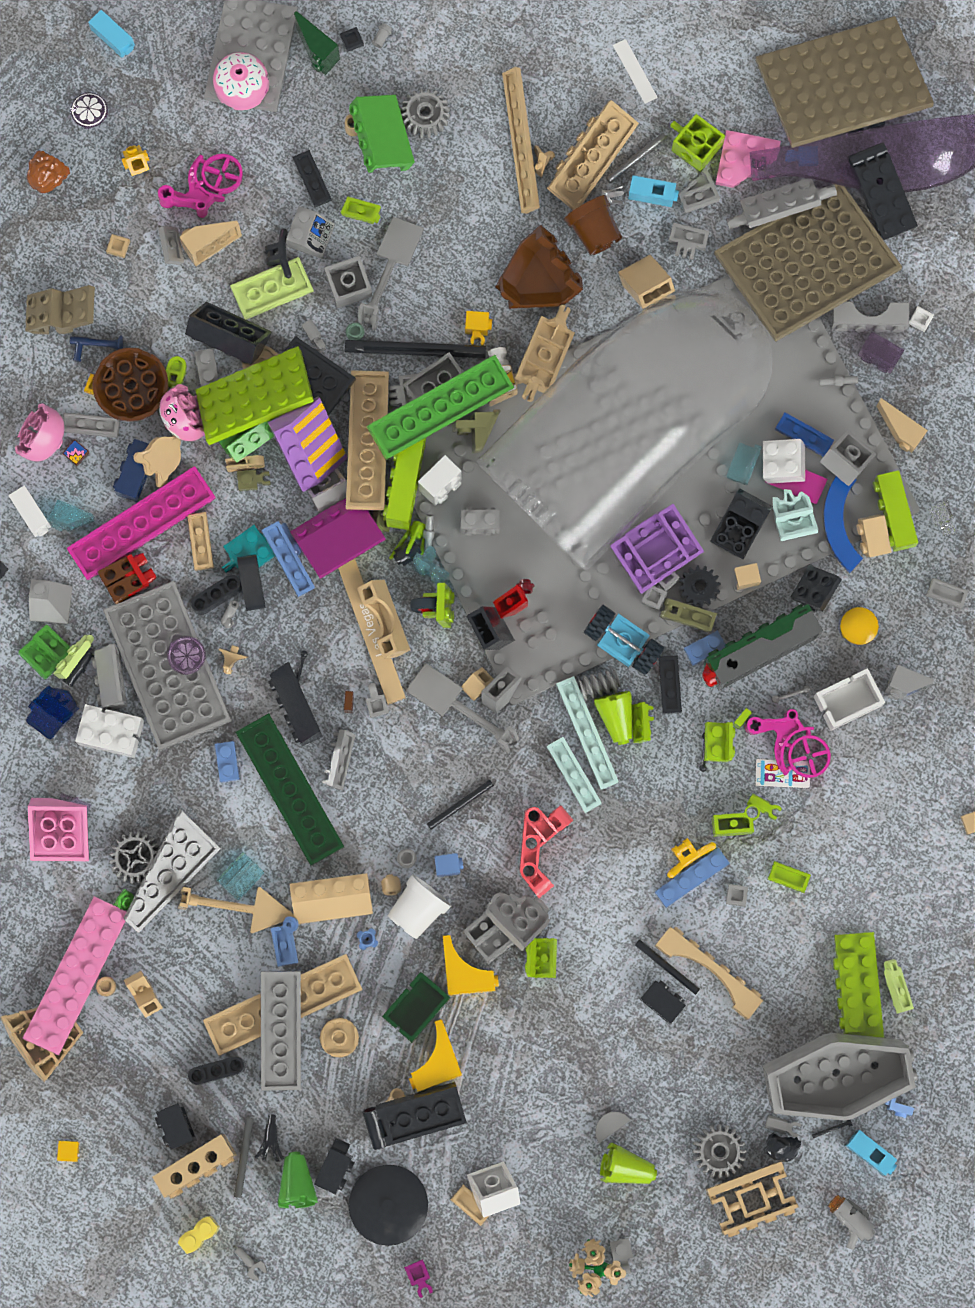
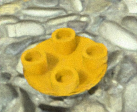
[840,607,879,645]

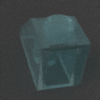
[48,500,95,532]

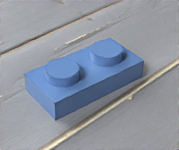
[684,630,725,666]
[215,741,240,783]

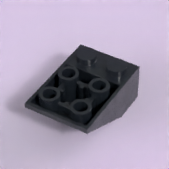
[710,489,773,559]

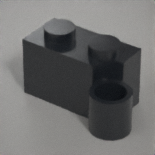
[314,1138,355,1195]

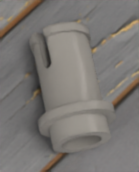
[371,23,392,49]

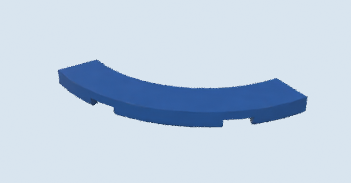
[823,476,863,573]

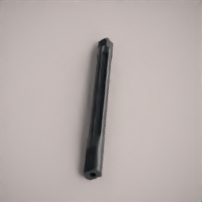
[345,340,486,358]

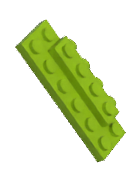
[833,932,884,1038]

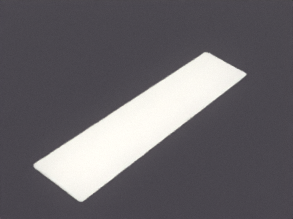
[613,39,658,104]

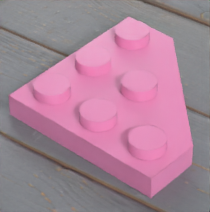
[715,130,781,188]

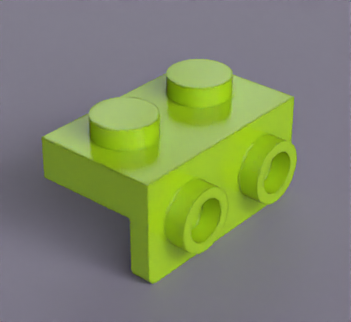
[525,938,557,978]

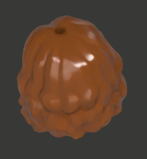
[27,150,70,193]

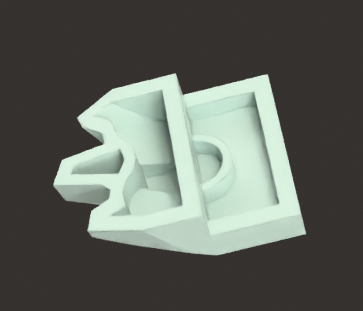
[773,489,818,541]

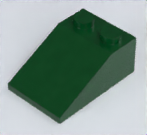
[294,11,340,75]

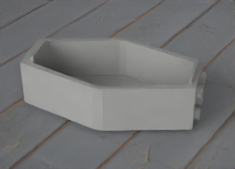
[763,1033,918,1121]

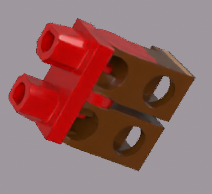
[97,553,157,605]

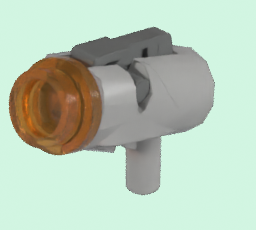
[827,1195,875,1250]

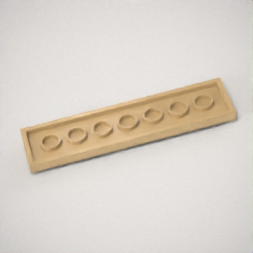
[346,371,389,510]
[203,954,362,1056]

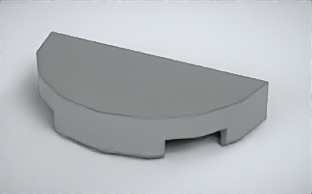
[595,1112,630,1143]

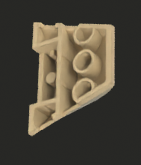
[0,1007,83,1082]

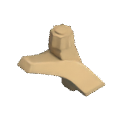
[534,145,555,178]
[219,645,248,674]

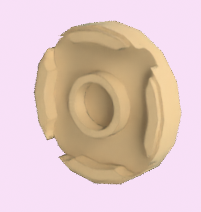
[320,1018,359,1058]

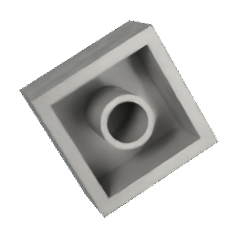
[324,256,373,309]
[820,430,876,486]

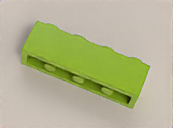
[873,470,919,552]

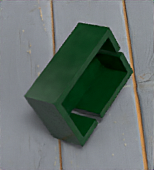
[382,972,451,1043]

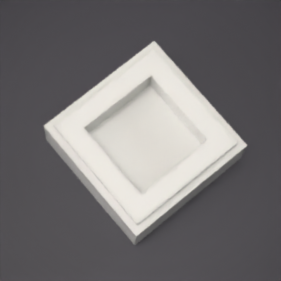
[909,306,934,332]

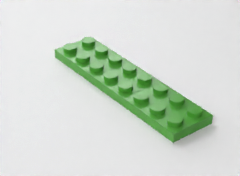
[367,355,514,460]

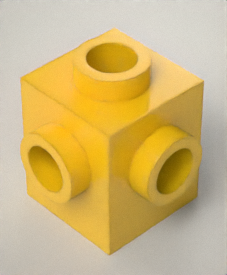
[121,145,150,176]

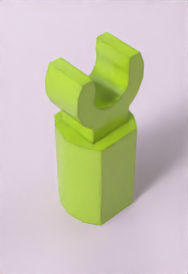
[747,793,782,820]

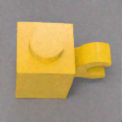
[465,311,492,345]

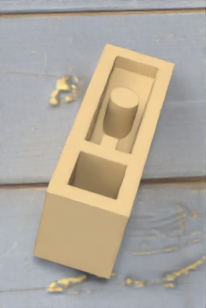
[877,398,928,453]

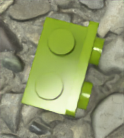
[704,722,735,762]

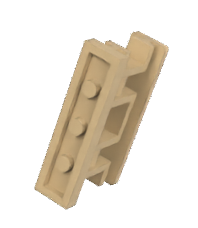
[706,1161,798,1237]

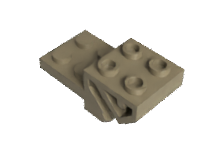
[25,285,95,334]

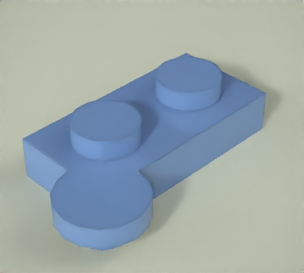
[271,917,298,967]

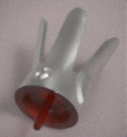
[598,186,624,205]

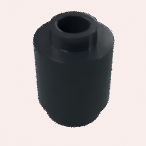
[393,541,422,566]

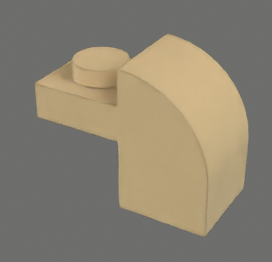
[124,971,163,1018]

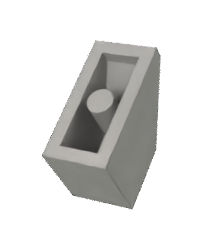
[481,667,521,714]

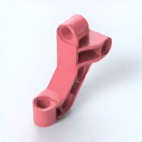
[519,805,573,898]

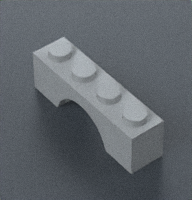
[832,302,909,333]

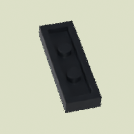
[292,150,332,208]
[658,655,682,714]

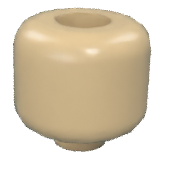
[381,874,402,896]

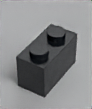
[640,980,686,1025]

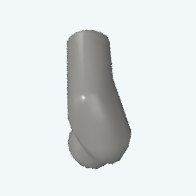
[221,600,239,629]

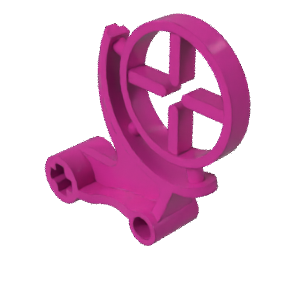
[158,154,243,218]
[744,709,831,778]

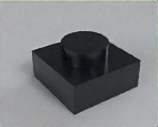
[340,27,364,52]

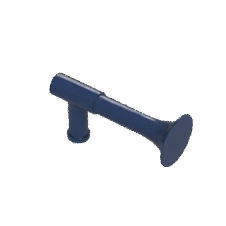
[70,335,124,362]

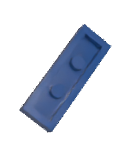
[775,412,834,457]

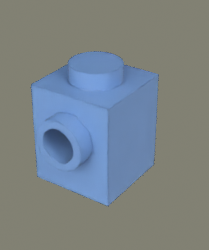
[434,853,464,877]

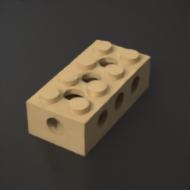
[152,1134,237,1199]

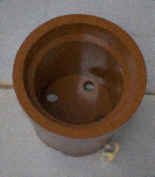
[564,195,623,256]

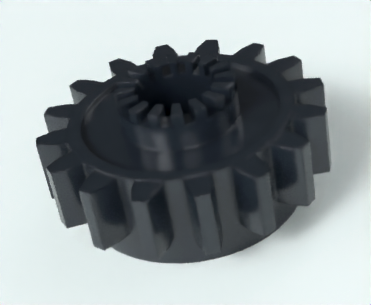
[678,565,721,608]

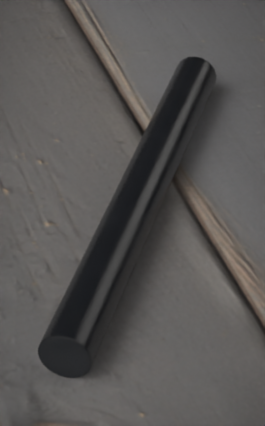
[427,780,494,830]
[635,939,700,995]

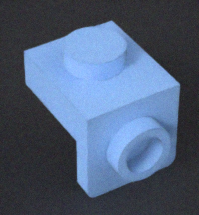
[885,1098,914,1118]

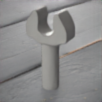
[235,1247,267,1281]

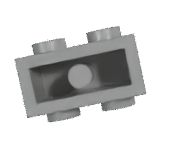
[461,507,499,536]

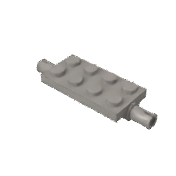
[726,177,837,230]

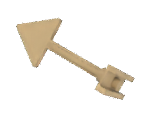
[178,887,294,933]

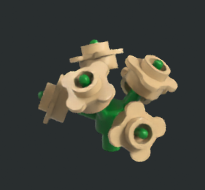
[569,1239,626,1297]

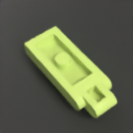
[53,635,94,679]
[884,959,914,1014]

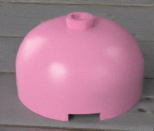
[15,403,65,462]

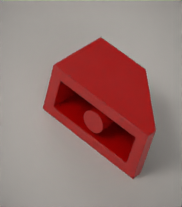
[493,584,528,619]

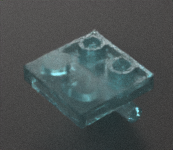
[413,546,450,585]

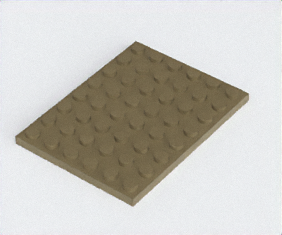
[755,16,934,148]
[714,180,902,342]

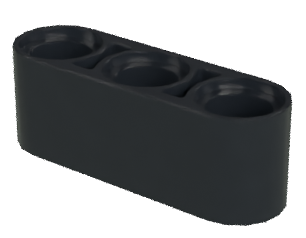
[237,554,266,611]
[191,575,242,615]
[188,1056,246,1085]

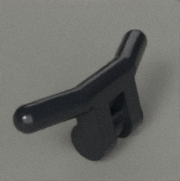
[265,228,292,279]

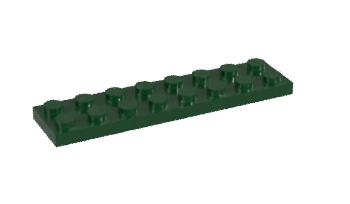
[235,713,344,866]

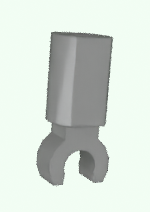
[302,319,327,353]
[765,1115,801,1137]

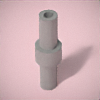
[820,375,858,387]
[423,514,435,553]

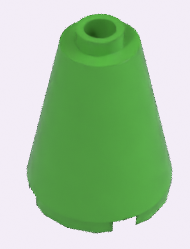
[278,1152,318,1209]

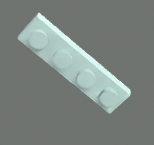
[546,737,602,813]

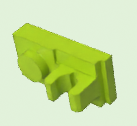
[341,197,381,224]
[632,702,654,743]

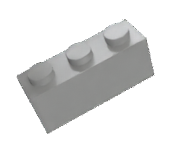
[92,644,127,711]

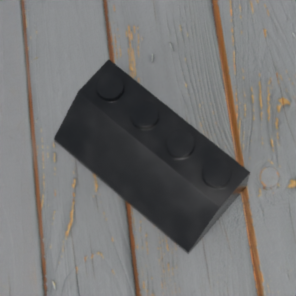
[185,302,272,365]
[268,662,323,746]

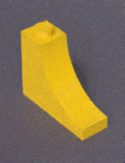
[443,935,499,996]
[409,1019,462,1092]

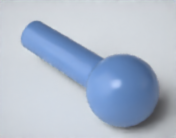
[281,523,301,555]

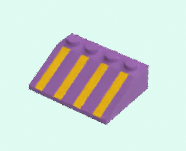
[268,396,348,492]

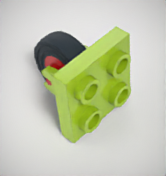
[410,583,455,628]

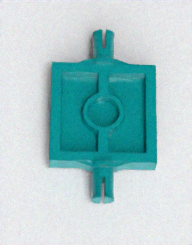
[222,525,275,573]

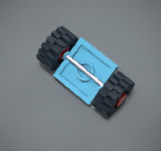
[583,604,665,675]

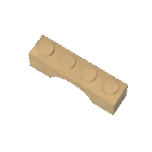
[357,580,410,659]

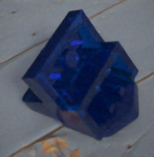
[26,686,80,739]

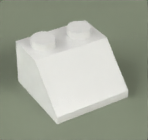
[467,1161,520,1218]

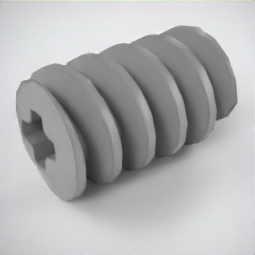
[578,669,620,701]

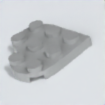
[485,892,550,951]

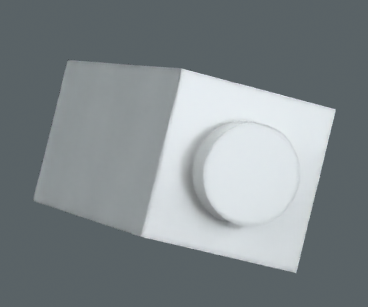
[8,485,51,537]

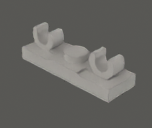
[322,729,356,790]

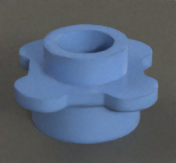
[357,928,378,950]

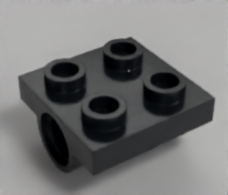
[790,565,842,612]

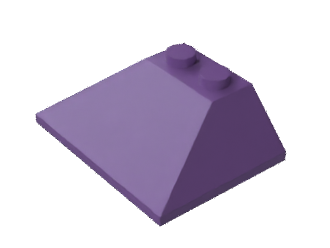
[610,504,704,594]

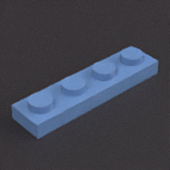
[261,521,315,597]
[655,848,730,908]

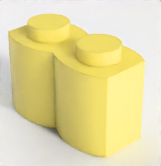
[178,1216,220,1254]

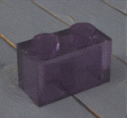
[858,332,904,374]

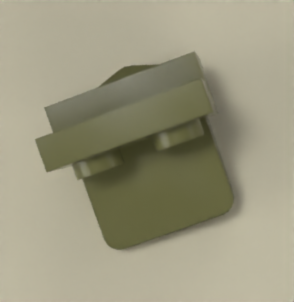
[452,409,501,454]

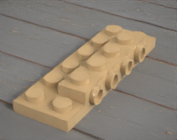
[547,100,639,210]

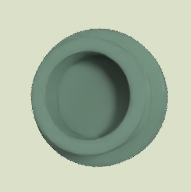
[346,323,364,340]

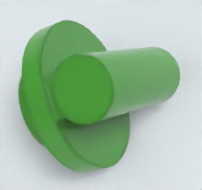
[114,889,134,911]

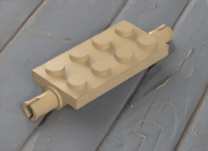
[514,305,575,402]

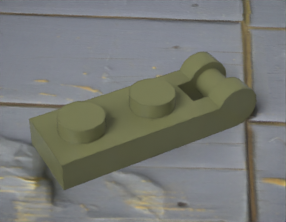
[660,598,717,633]

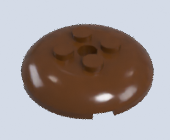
[93,348,168,422]

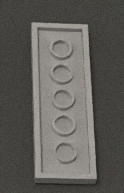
[261,971,301,1091]

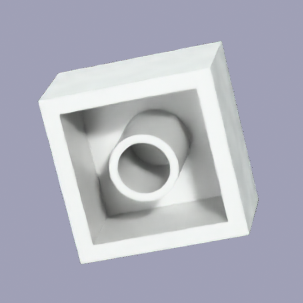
[763,439,805,483]
[418,455,462,506]

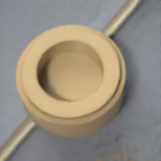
[96,976,116,996]

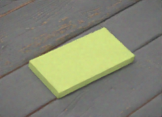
[230,257,314,320]

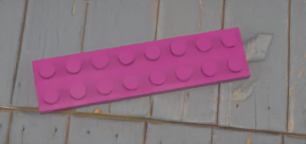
[66,466,216,580]

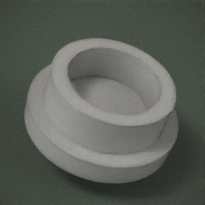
[397,849,417,868]

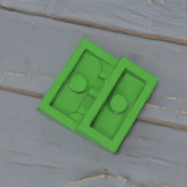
[18,625,70,680]

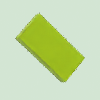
[767,861,811,893]

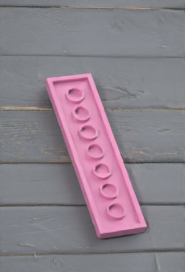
[23,896,127,1056]

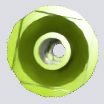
[594,691,632,745]
[600,1143,657,1184]

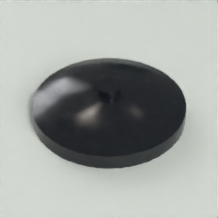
[349,1165,428,1246]

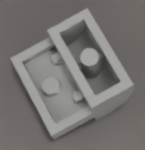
[463,913,514,964]

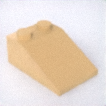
[179,221,242,266]

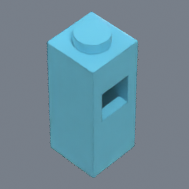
[88,10,135,58]
[628,175,679,207]
[845,1130,897,1176]

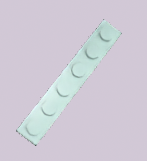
[556,676,619,790]

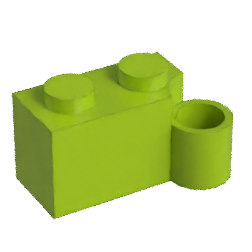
[712,804,760,837]

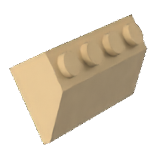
[290,873,373,924]

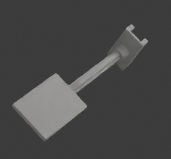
[358,217,424,331]
[406,663,519,754]

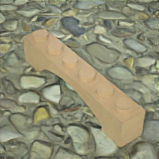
[655,927,763,1020]

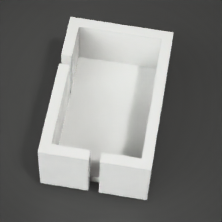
[814,668,885,731]
[75,704,144,758]

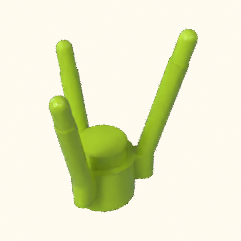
[389,521,425,561]

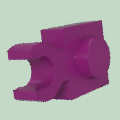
[404,1259,433,1298]

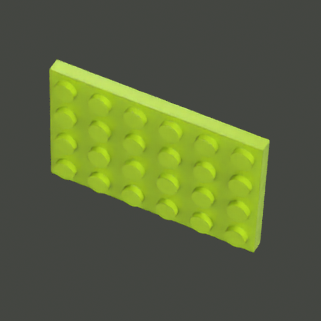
[195,346,314,445]

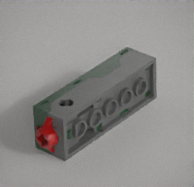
[702,604,823,691]

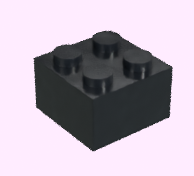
[155,1103,197,1150]

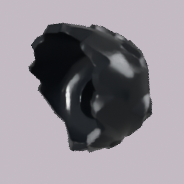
[765,1132,801,1162]

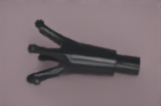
[254,1114,284,1162]

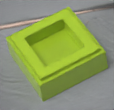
[733,708,752,729]

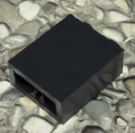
[466,606,515,650]

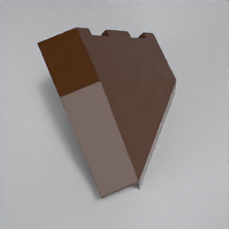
[495,225,583,309]

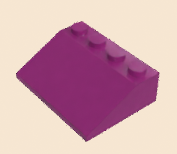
[290,498,386,579]

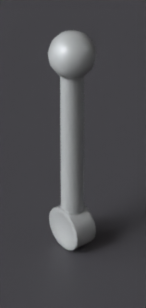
[772,685,811,704]

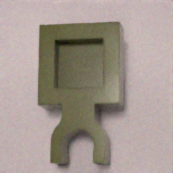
[237,469,271,491]

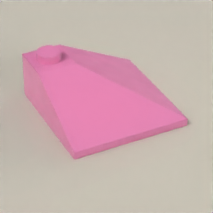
[28,798,89,861]

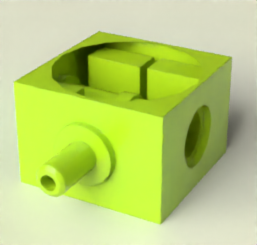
[670,114,725,172]

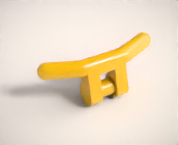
[667,838,716,878]

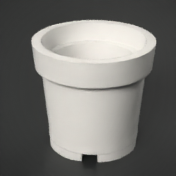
[388,874,452,939]

